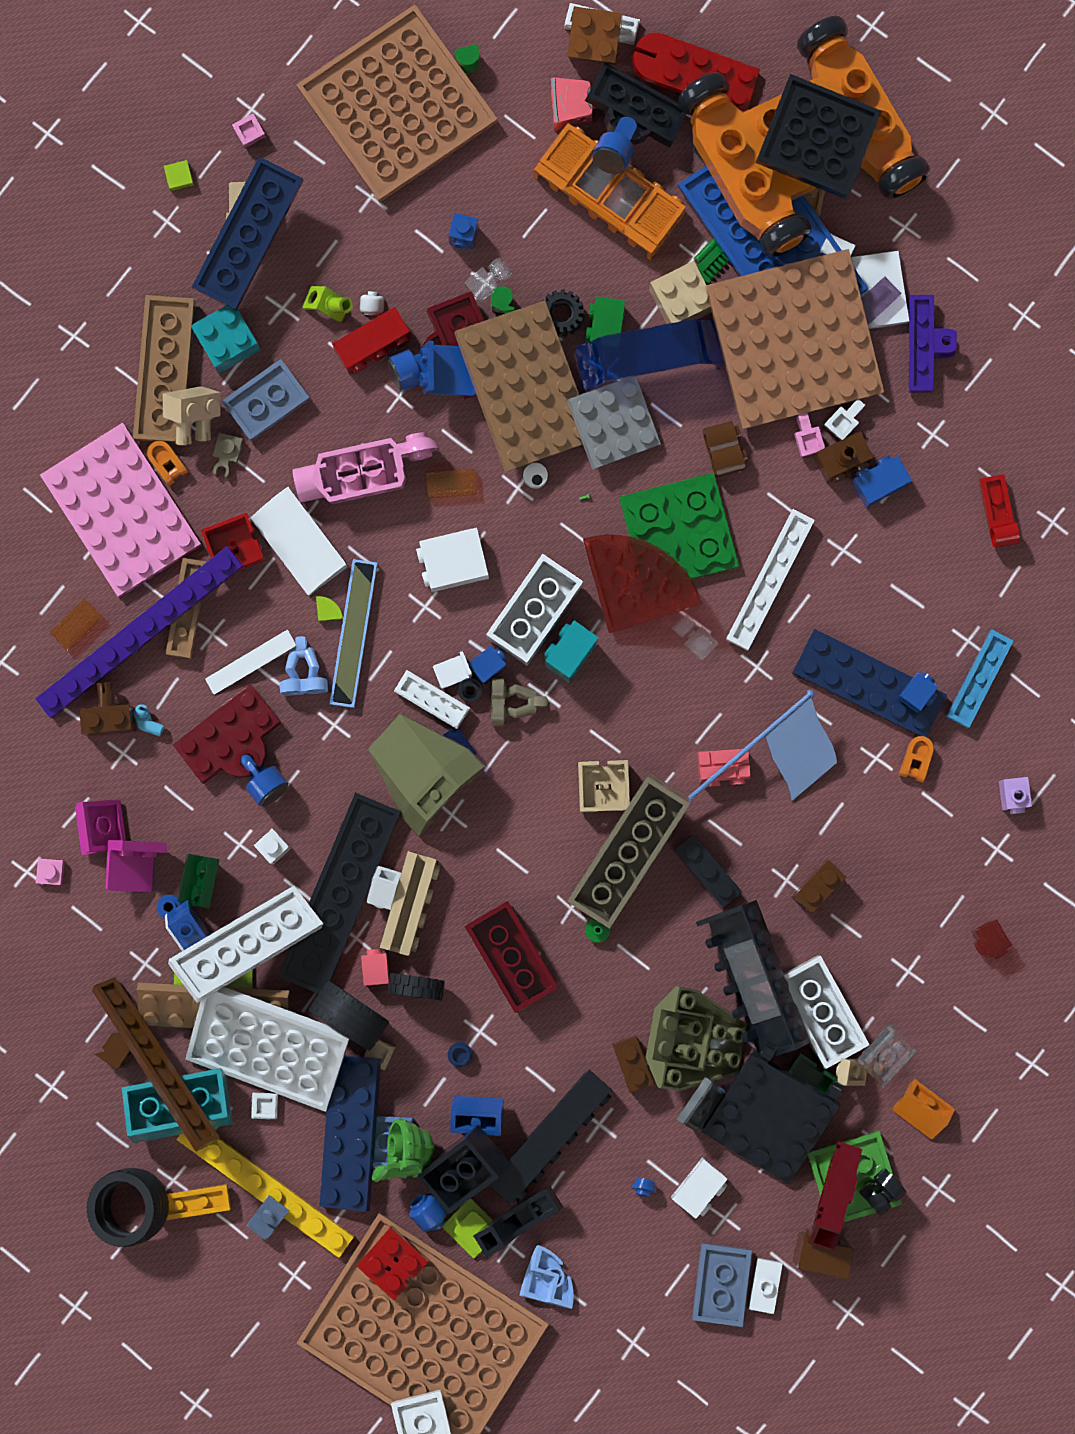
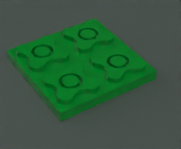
[619,473,739,592]

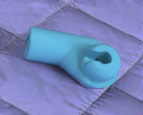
[133,704,164,737]

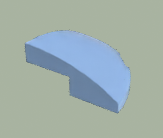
[519,1245,574,1309]

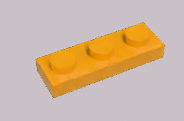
[166,1184,231,1220]

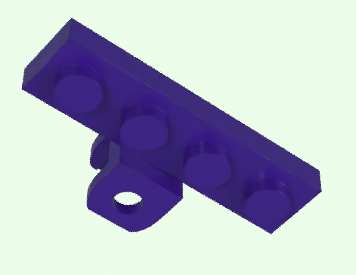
[909,295,957,393]

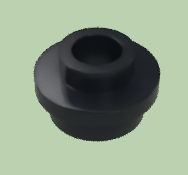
[458,677,483,702]

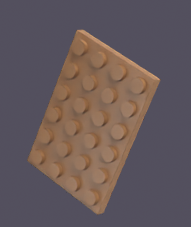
[454,301,583,472]

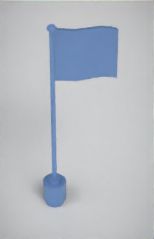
[688,690,837,801]

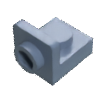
[247,1195,289,1240]

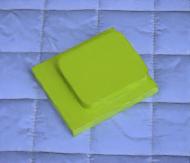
[442,1198,493,1259]

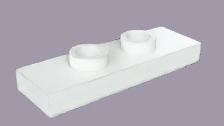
[394,670,470,730]

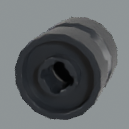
[858,1168,907,1216]

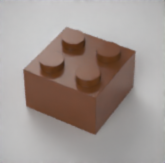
[567,6,623,65]

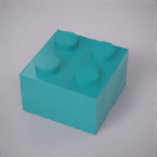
[191,306,261,374]
[544,621,599,683]

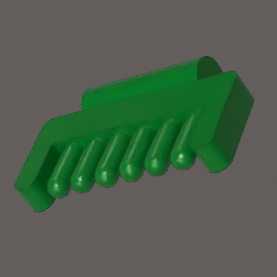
[693,239,729,284]

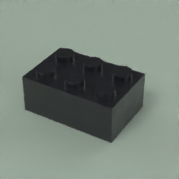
[417,1125,511,1214]

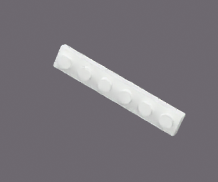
[726,509,815,651]

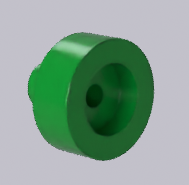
[585,918,610,942]

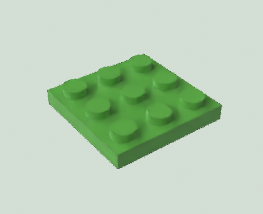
[808,1130,902,1222]

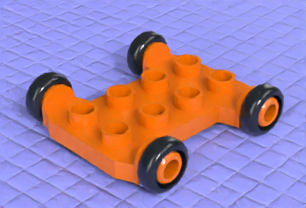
[678,15,930,257]

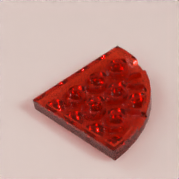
[583,534,703,633]

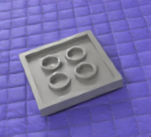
[567,375,661,470]

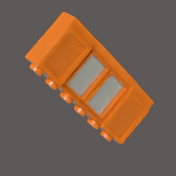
[534,123,686,260]

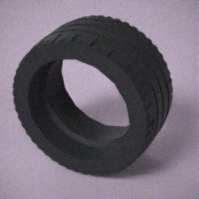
[309,981,389,1051]
[86,1168,169,1247]

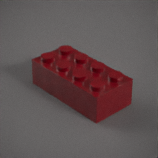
[464,901,558,1013]

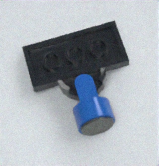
[585,62,687,174]

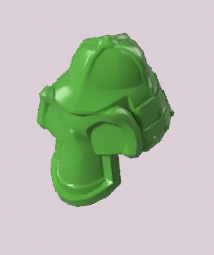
[372,1118,435,1182]

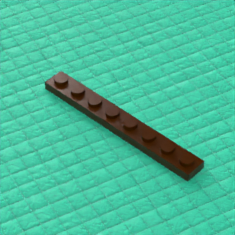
[92,977,220,1152]

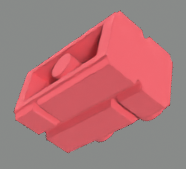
[697,749,750,787]

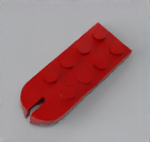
[631,32,760,113]

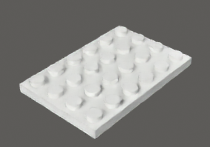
[185,987,349,1112]

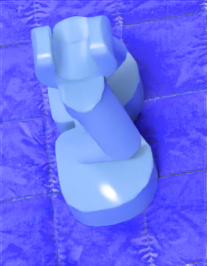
[280,636,328,696]

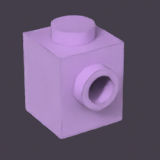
[999,777,1032,814]

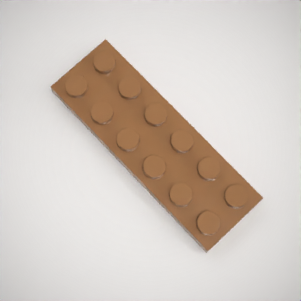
[133,295,195,443]
[136,983,290,1028]

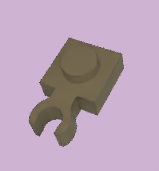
[213,433,244,479]

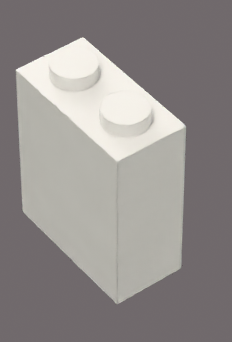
[416,528,489,592]

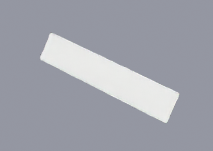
[205,630,296,694]

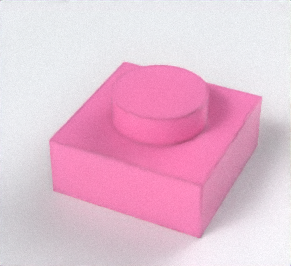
[232,114,266,148]
[36,858,65,885]

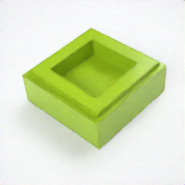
[164,160,194,191]

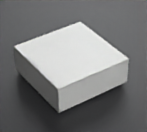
[251,1092,278,1119]

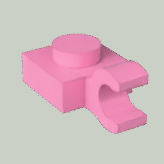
[794,413,825,458]

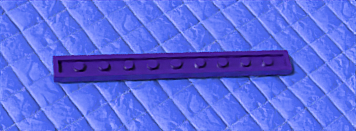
[35,546,244,718]

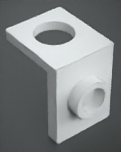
[433,651,472,689]

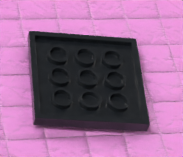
[755,74,881,200]

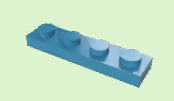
[946,629,1013,729]

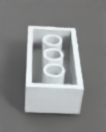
[486,554,583,666]
[784,955,869,1069]

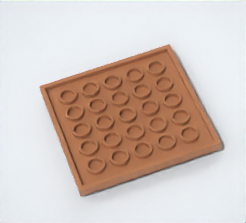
[296,4,498,203]
[706,249,884,430]

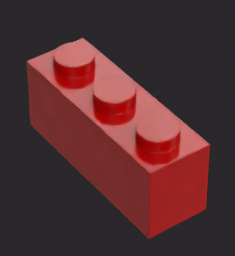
[332,307,411,374]

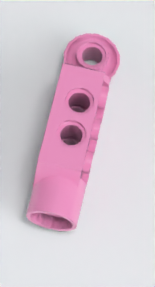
[293,432,440,504]

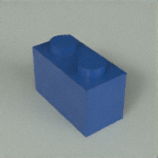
[852,455,912,508]
[450,1096,504,1136]

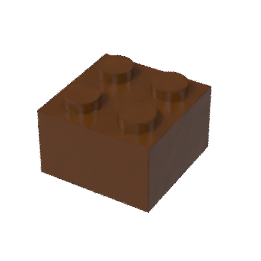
[793,1229,855,1280]

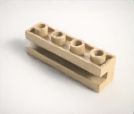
[380,851,441,956]

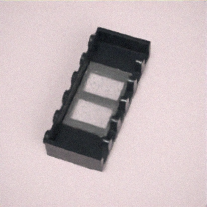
[696,900,811,1057]

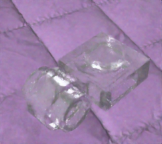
[464,258,512,303]
[672,614,719,661]

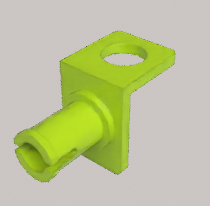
[303,286,353,322]

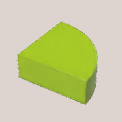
[316,596,343,622]

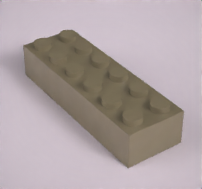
[567,772,692,929]

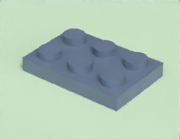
[222,359,310,442]
[692,1242,752,1327]

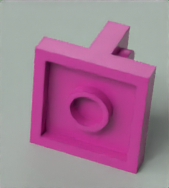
[75,800,126,855]

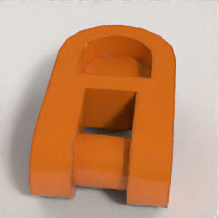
[147,441,189,486]
[899,736,934,783]

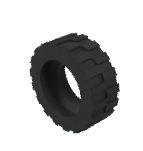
[388,973,445,1001]

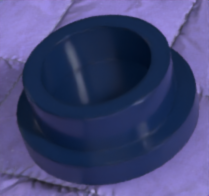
[448,1042,473,1067]

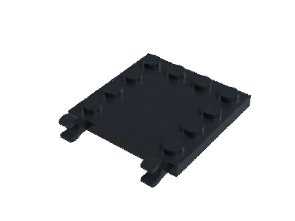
[702,1041,843,1184]

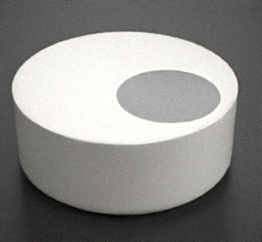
[523,463,548,489]

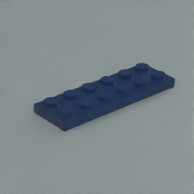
[192,156,304,311]
[792,629,947,737]
[319,1055,381,1211]

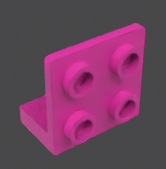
[105,840,167,892]

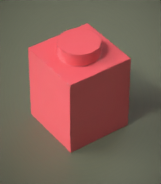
[361,949,390,986]

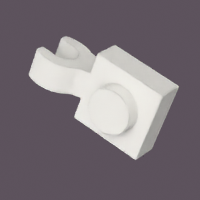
[824,399,865,441]

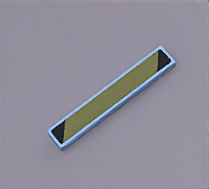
[330,559,378,708]

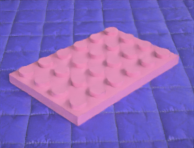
[40,423,202,598]

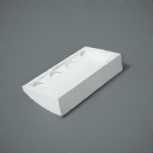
[250,487,348,596]

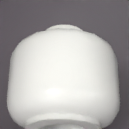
[360,291,384,316]

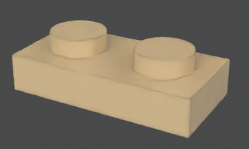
[836,1058,869,1086]

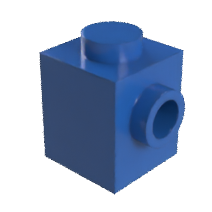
[448,213,479,250]
[897,672,938,713]

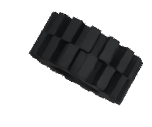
[543,289,584,337]

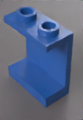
[420,341,477,396]

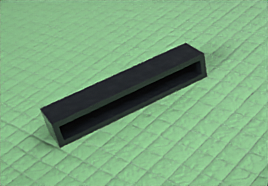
[490,1068,612,1204]

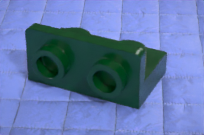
[177,854,220,908]

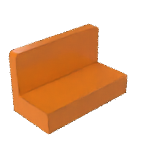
[892,1079,955,1139]

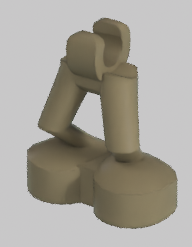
[491,678,548,726]

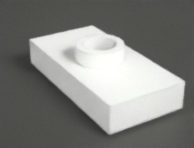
[748,1258,783,1314]

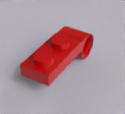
[979,474,1020,548]

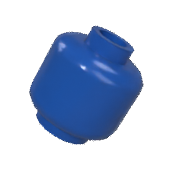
[409,1193,447,1232]

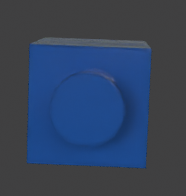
[468,646,507,685]

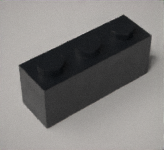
[673,834,742,908]

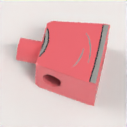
[551,78,598,131]

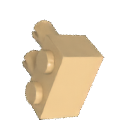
[163,386,220,445]

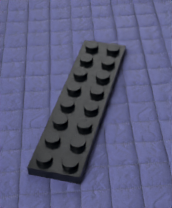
[278,792,401,994]

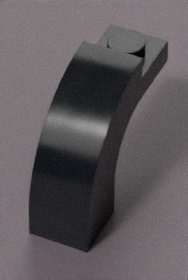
[473,1186,563,1258]

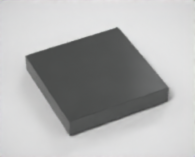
[677,1077,726,1133]

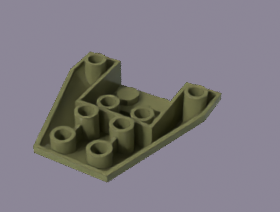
[368,714,486,836]
[646,986,747,1091]

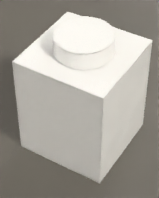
[254,829,292,865]
[367,866,401,910]

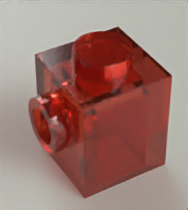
[971,919,1012,960]

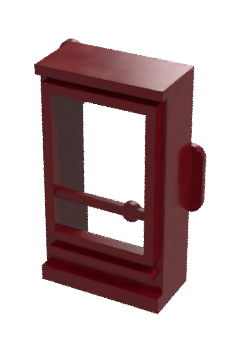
[808,1141,863,1252]

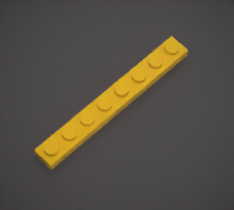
[177,1134,354,1258]

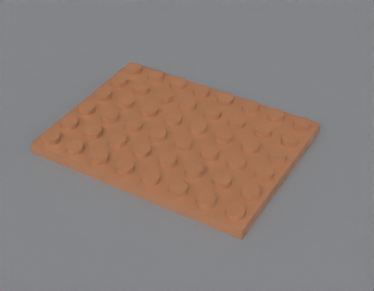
[296,1212,549,1434]

